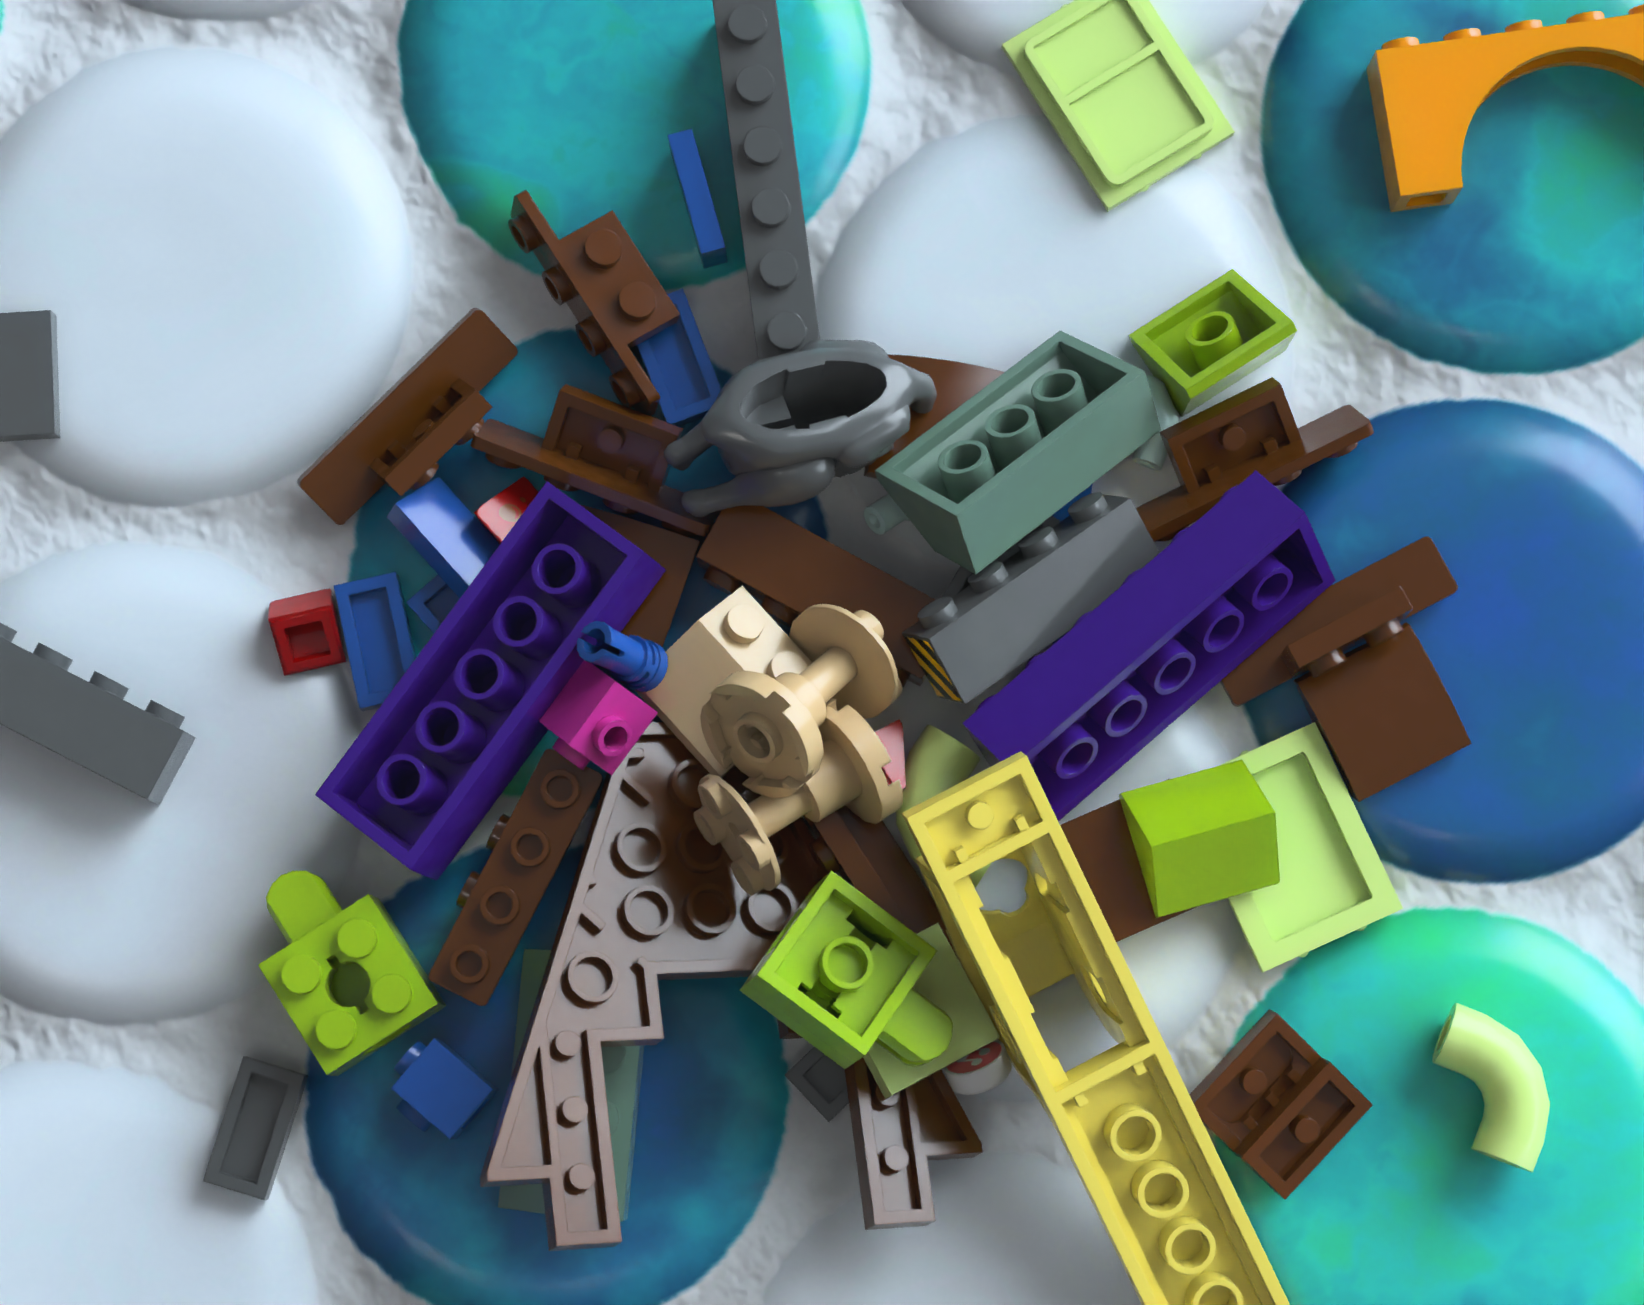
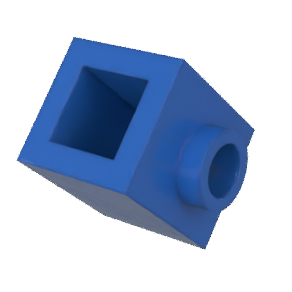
[391,1038,499,1140]

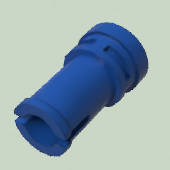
[577,621,668,692]

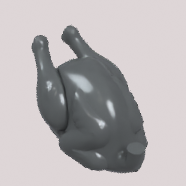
[664,340,937,518]

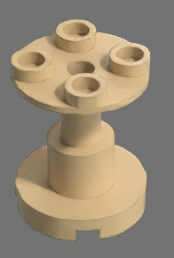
[700,604,902,798]
[693,699,903,896]

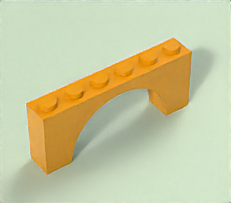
[1367,4,1644,212]

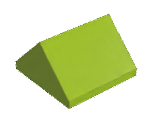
[1128,269,1297,417]
[1119,759,1280,918]

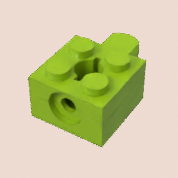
[258,871,446,1076]
[740,871,953,1069]

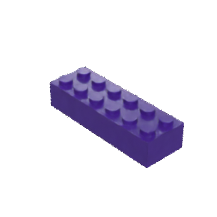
[962,470,1336,821]
[315,481,666,881]

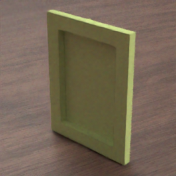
[1002,0,1235,212]
[1218,722,1403,973]

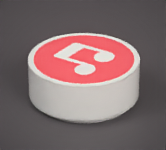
[944,1040,1012,1095]

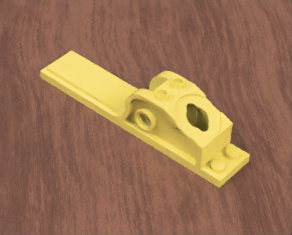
[901,751,1290,1305]

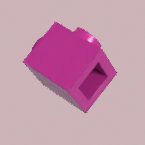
[539,660,658,775]

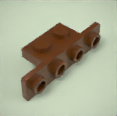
[508,190,680,416]
[297,308,518,525]
[1136,377,1374,542]
[470,384,721,537]
[1220,537,1458,707]
[429,749,603,1006]
[803,805,958,958]

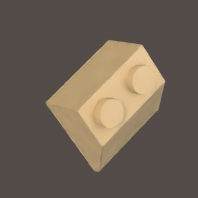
[636,586,813,778]

